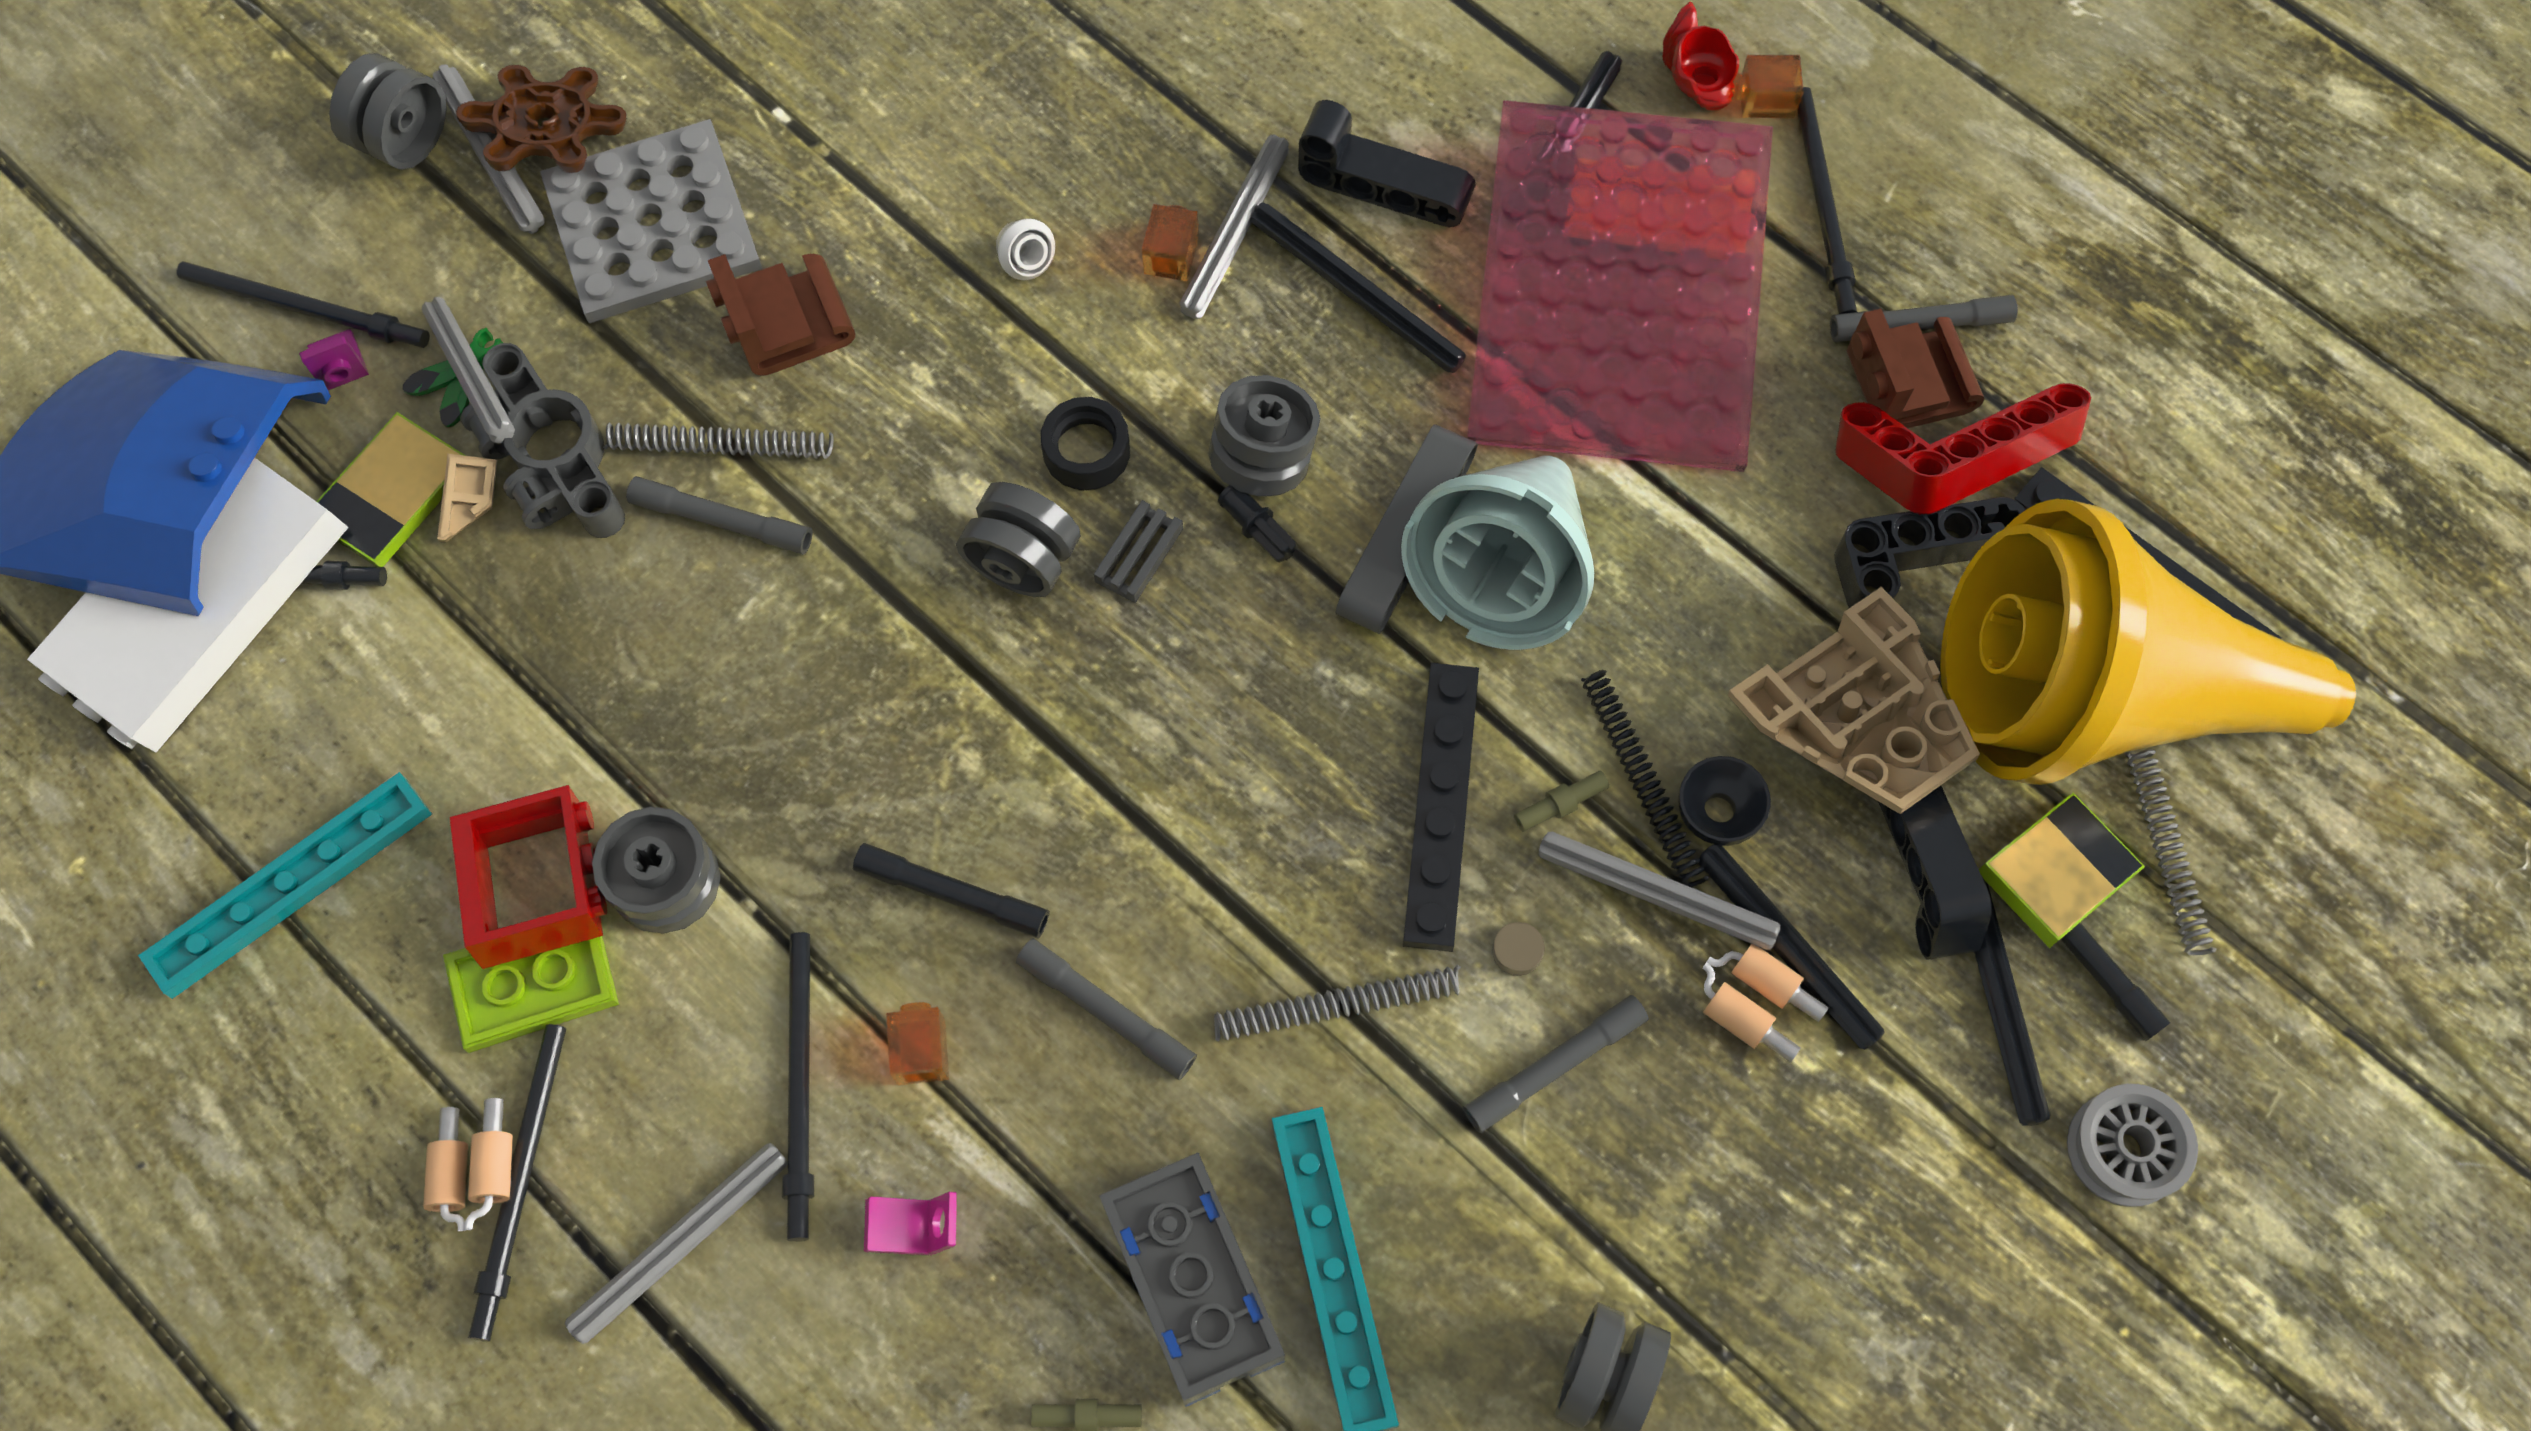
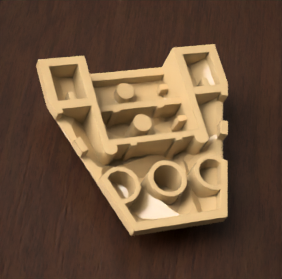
[1728,587,1980,814]

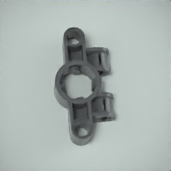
[460,343,625,538]

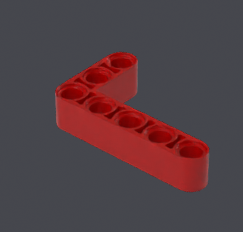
[1835,383,2092,514]

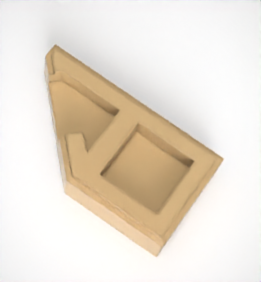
[437,454,498,542]

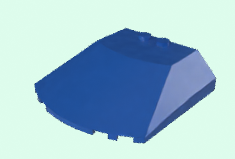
[0,350,331,616]

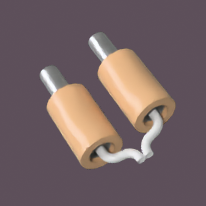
[1702,944,1829,1062]
[423,1098,513,1231]

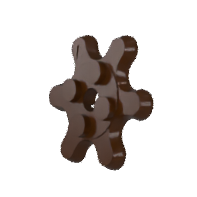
[456,65,627,173]

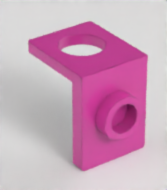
[864,1192,957,1256]

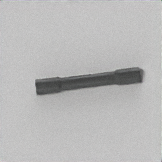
[1830,295,2017,342]
[626,476,813,555]
[1016,938,1197,1080]
[1463,995,1649,1133]

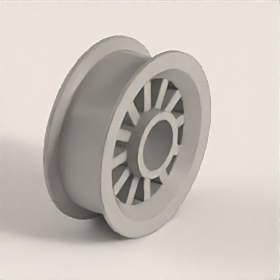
[2067,1084,2198,1207]

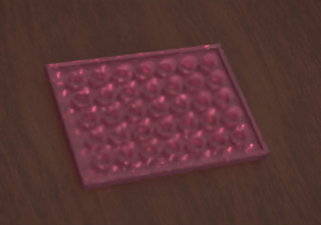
[1467,100,1773,472]

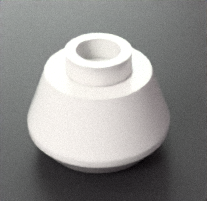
[996,219,1055,280]

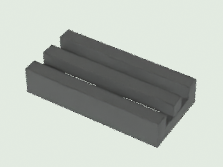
[1094,500,1183,603]

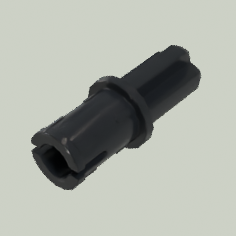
[1218,485,1297,563]

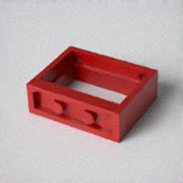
[450,785,607,969]

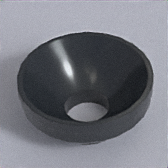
[1678,756,1771,846]

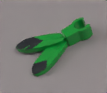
[402,328,503,427]

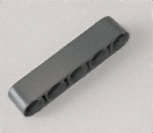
[1335,424,1478,634]

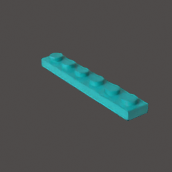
[138,772,432,999]
[1272,1107,1399,1431]

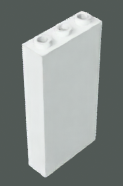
[27,457,349,752]

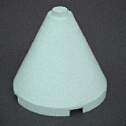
[1401,456,1594,650]

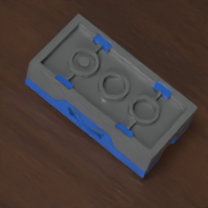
[1099,1152,1285,1407]

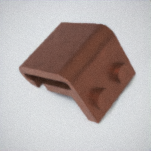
[706,254,856,375]
[1846,309,1985,428]

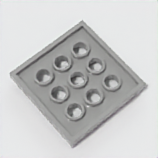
[540,119,763,323]

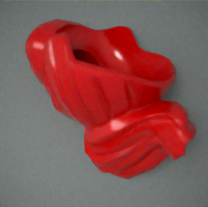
[1662,2,1740,111]

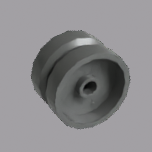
[329,53,447,170]
[1208,375,1321,497]
[956,482,1081,597]
[592,807,721,934]
[1555,1302,1671,1431]

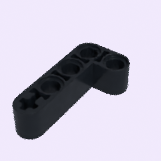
[1298,100,1476,227]
[1834,497,2025,608]
[1878,786,1991,960]

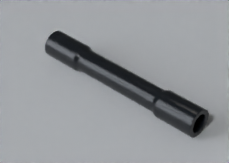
[853,843,1049,938]
[2061,923,2171,1041]

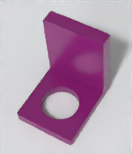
[299,329,369,390]

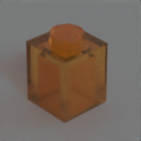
[1733,55,1803,118]
[1142,204,1199,282]
[886,1002,949,1086]

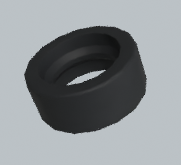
[1041,397,1130,490]

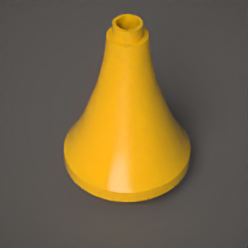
[1940,499,2356,785]

